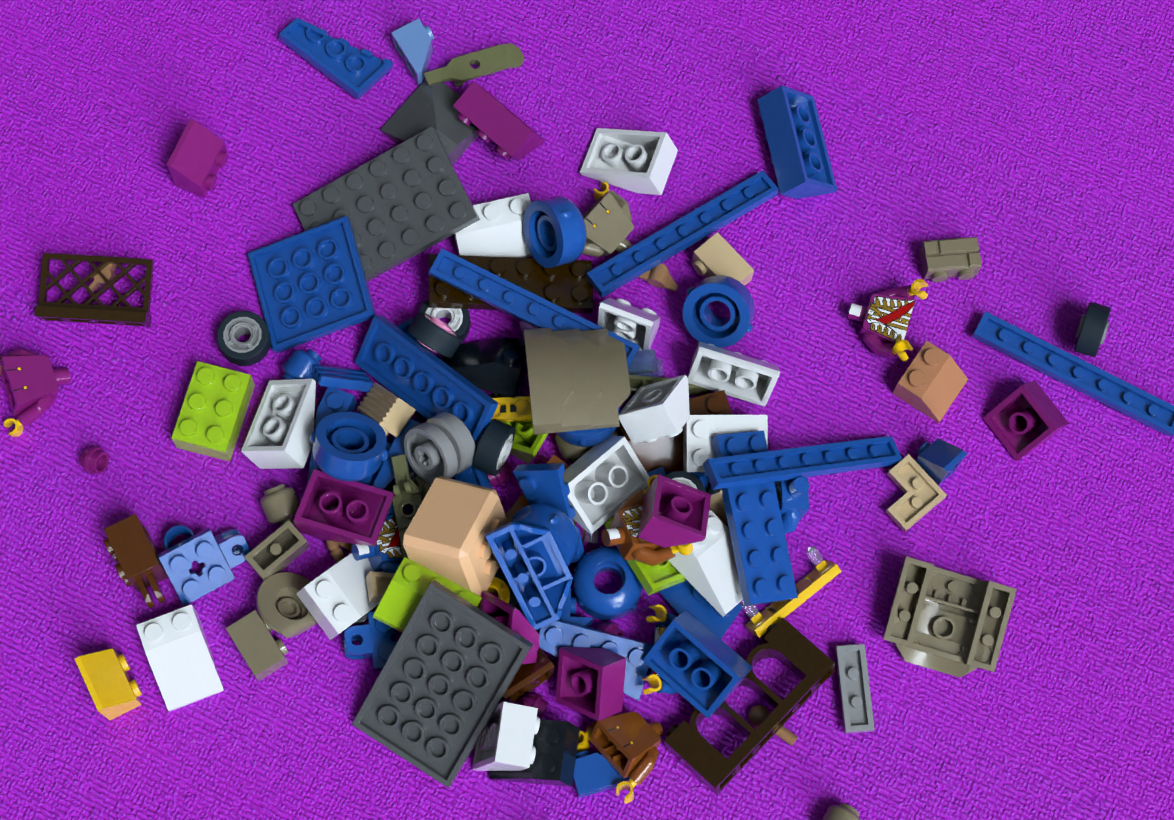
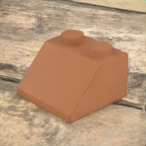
[892,341,968,423]

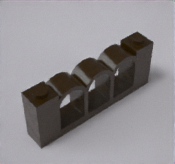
[664,618,835,795]

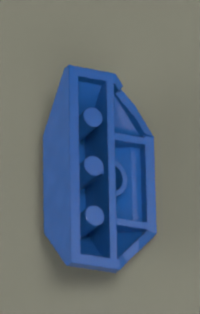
[485,522,573,630]

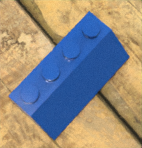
[757,85,838,199]

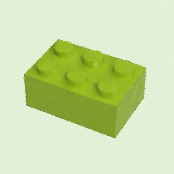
[171,361,255,462]

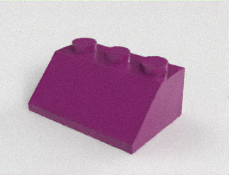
[453,81,545,160]

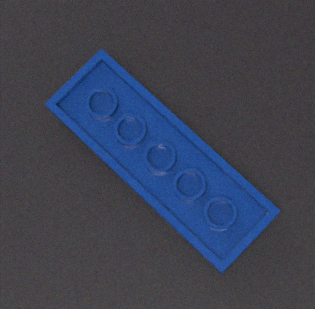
[355,315,498,449]
[711,431,798,606]

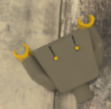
[582,181,634,257]

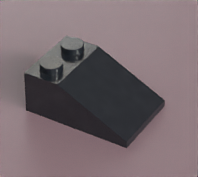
[441,337,527,398]
[489,719,580,787]

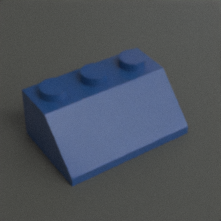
[642,610,753,719]

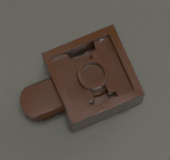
[103,514,168,608]

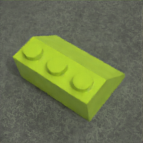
[373,557,482,633]

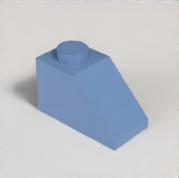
[391,18,434,86]

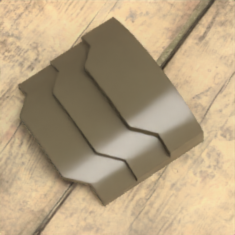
[523,327,631,435]
[883,556,1017,677]

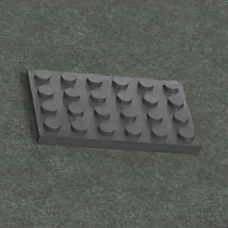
[293,126,480,282]
[352,580,533,788]

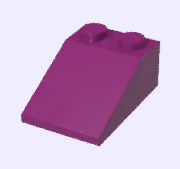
[293,469,395,547]

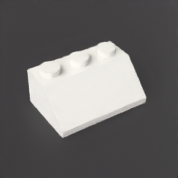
[454,193,532,258]
[687,341,780,407]
[563,435,649,534]

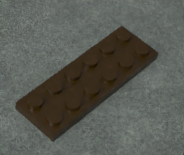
[429,254,593,313]

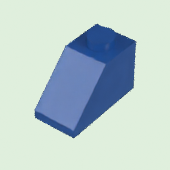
[916,438,967,486]
[573,750,630,799]

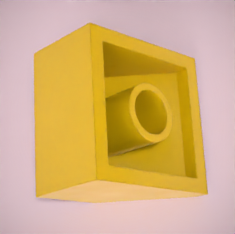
[75,648,142,720]

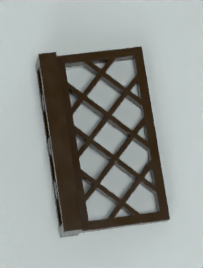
[35,253,154,327]

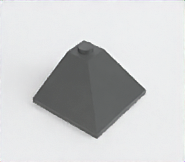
[380,80,479,164]

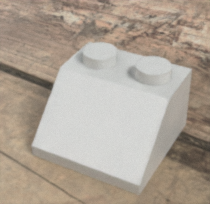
[619,375,690,444]

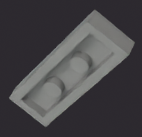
[835,644,875,734]

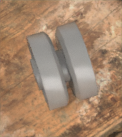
[404,412,476,484]

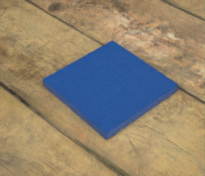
[248,216,377,354]

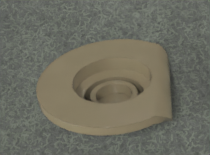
[256,572,318,638]

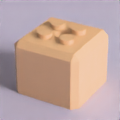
[403,476,508,597]

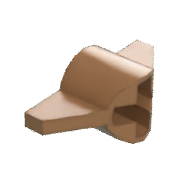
[89,256,117,292]
[638,264,678,292]

